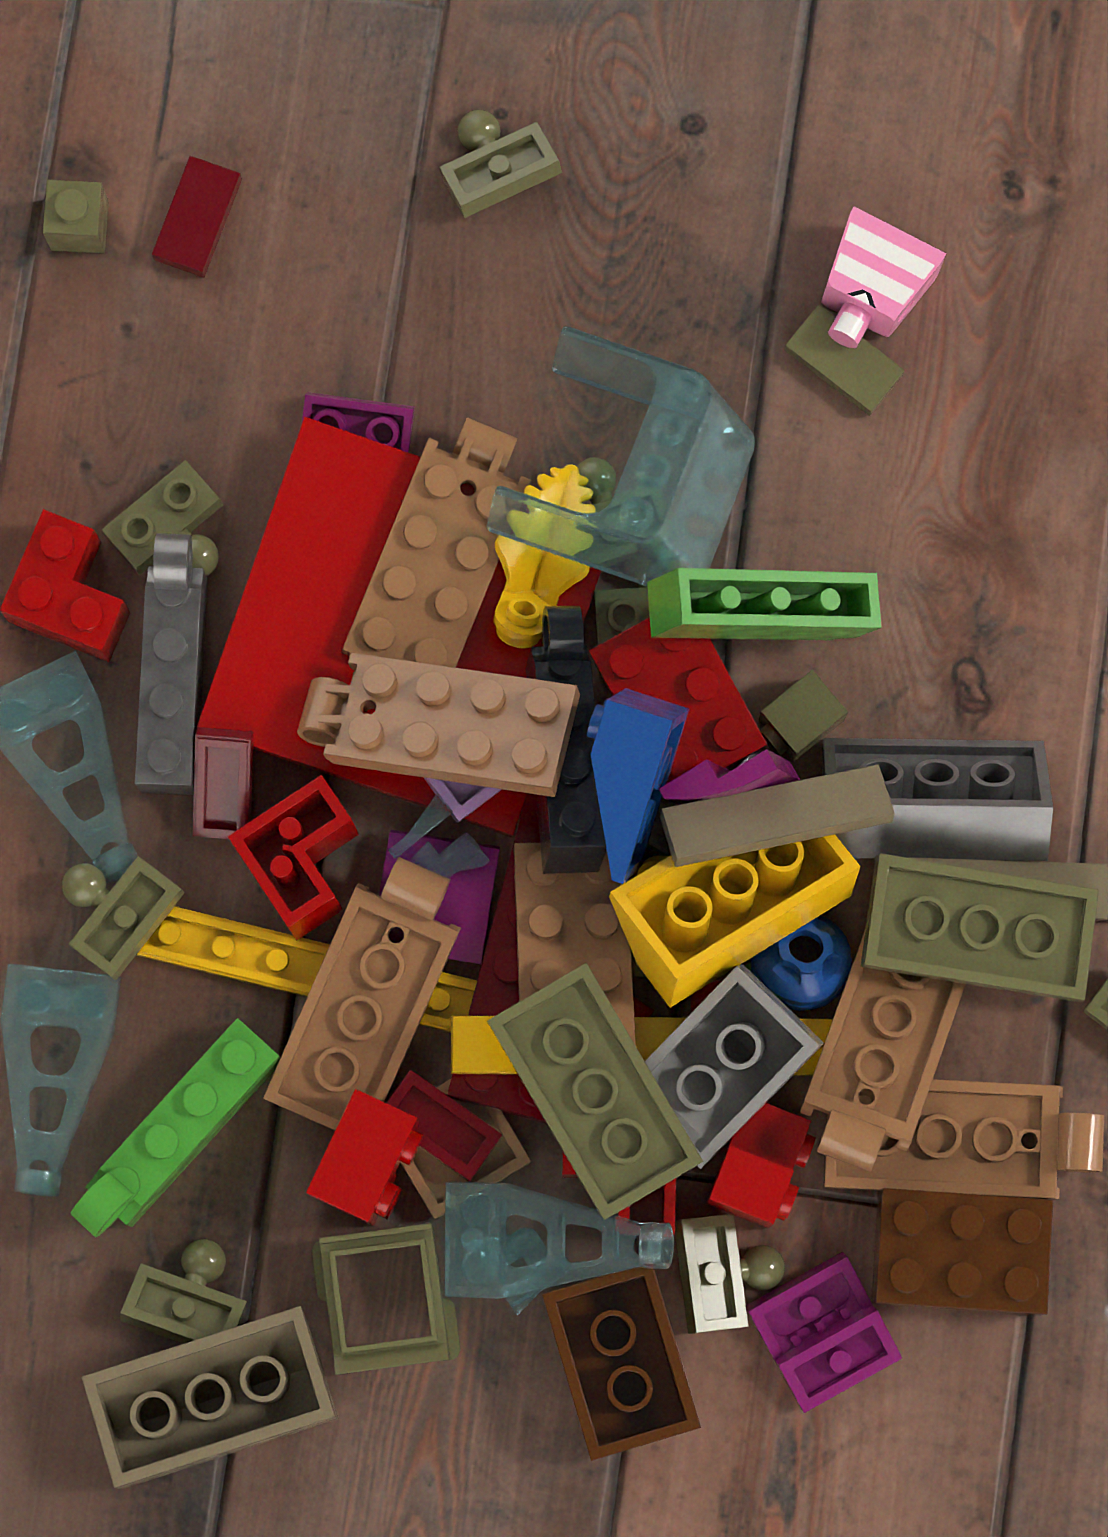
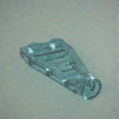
[0,651,138,883]
[1,964,121,1197]
[445,1181,674,1299]

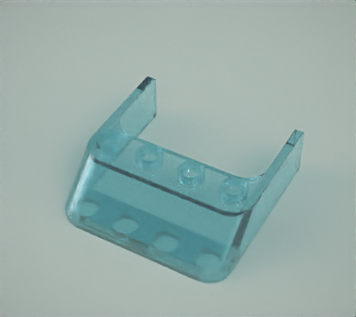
[487,326,755,586]

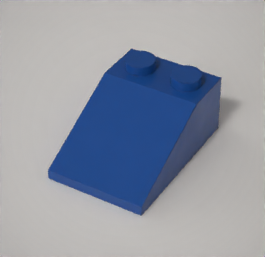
[587,688,689,884]

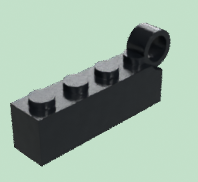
[525,606,607,874]

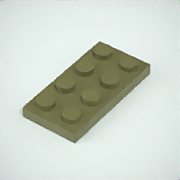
[860,853,1099,1002]
[487,963,704,1220]

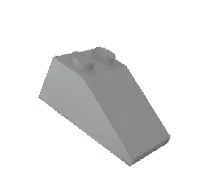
[645,965,824,1169]

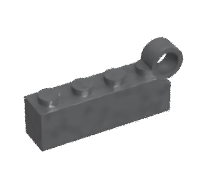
[135,533,208,795]

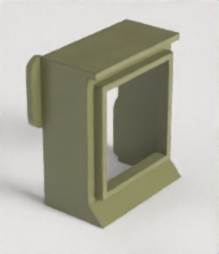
[312,1223,460,1375]

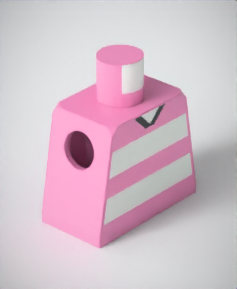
[821,207,946,348]

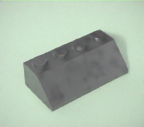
[822,738,1053,861]

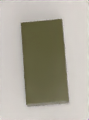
[784,304,905,416]

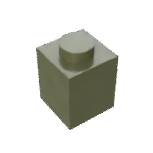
[43,180,109,253]
[758,669,848,762]

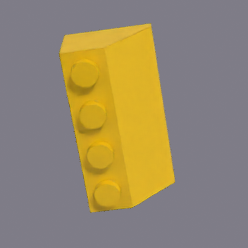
[609,834,861,1008]

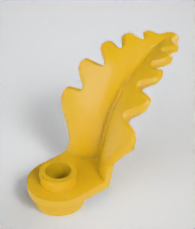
[494,464,596,648]

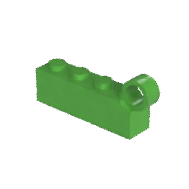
[647,568,882,641]
[70,1018,281,1238]

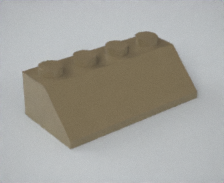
[82,1306,339,1489]

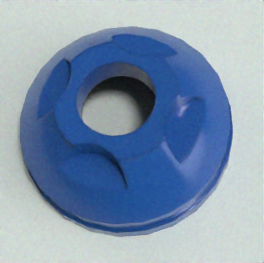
[750,915,852,1011]

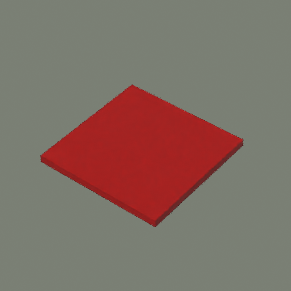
[196,416,604,837]

